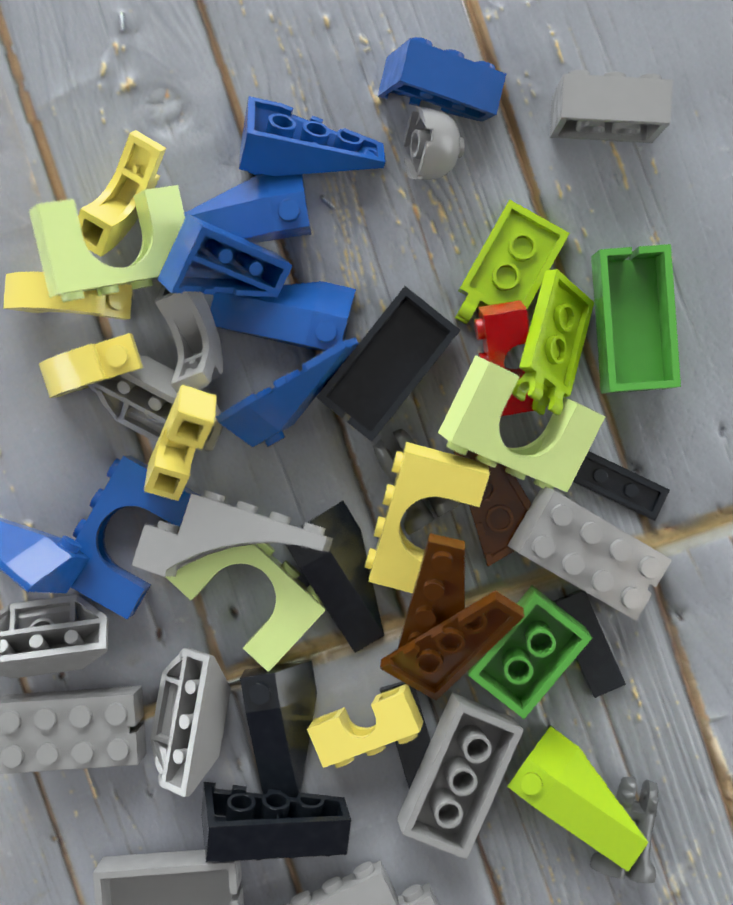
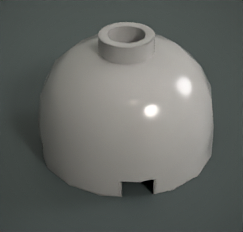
[404,107,465,180]

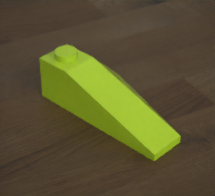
[507,726,649,872]

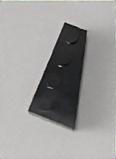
[201,782,351,862]

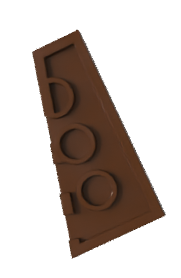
[452,450,531,567]
[398,533,465,648]
[380,591,524,701]

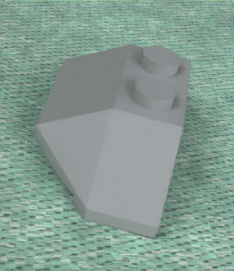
[88,355,224,451]
[0,595,109,678]
[150,647,231,797]

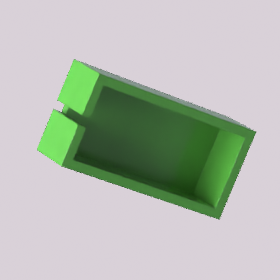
[591,244,681,394]

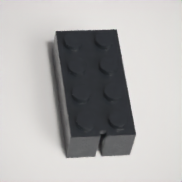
[316,286,460,442]

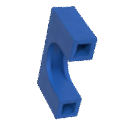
[71,455,201,619]

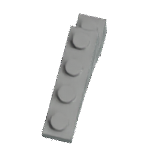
[131,490,333,577]
[285,860,439,905]

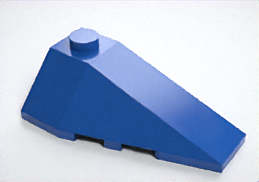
[239,96,386,176]
[184,174,312,243]
[210,281,356,352]

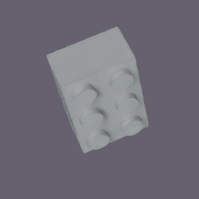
[550,70,673,143]

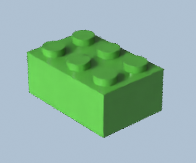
[468,585,592,719]

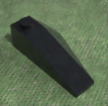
[285,500,384,653]
[240,659,317,798]

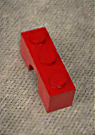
[474,300,534,416]

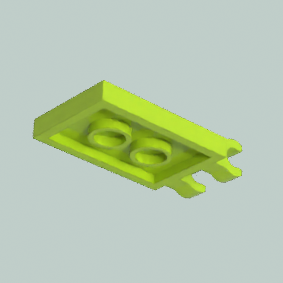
[455,199,570,325]
[512,269,595,415]

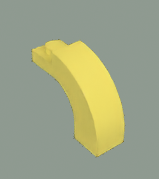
[78,131,166,257]
[3,272,132,320]
[39,333,143,398]

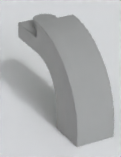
[155,286,223,394]

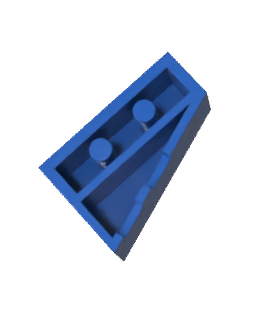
[377,37,506,122]
[158,214,293,297]

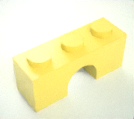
[144,385,216,501]
[307,684,424,768]

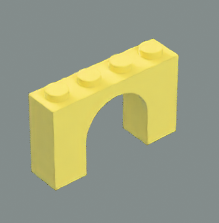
[364,442,490,593]

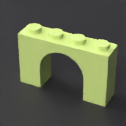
[29,185,185,302]
[438,355,605,492]
[166,544,326,672]

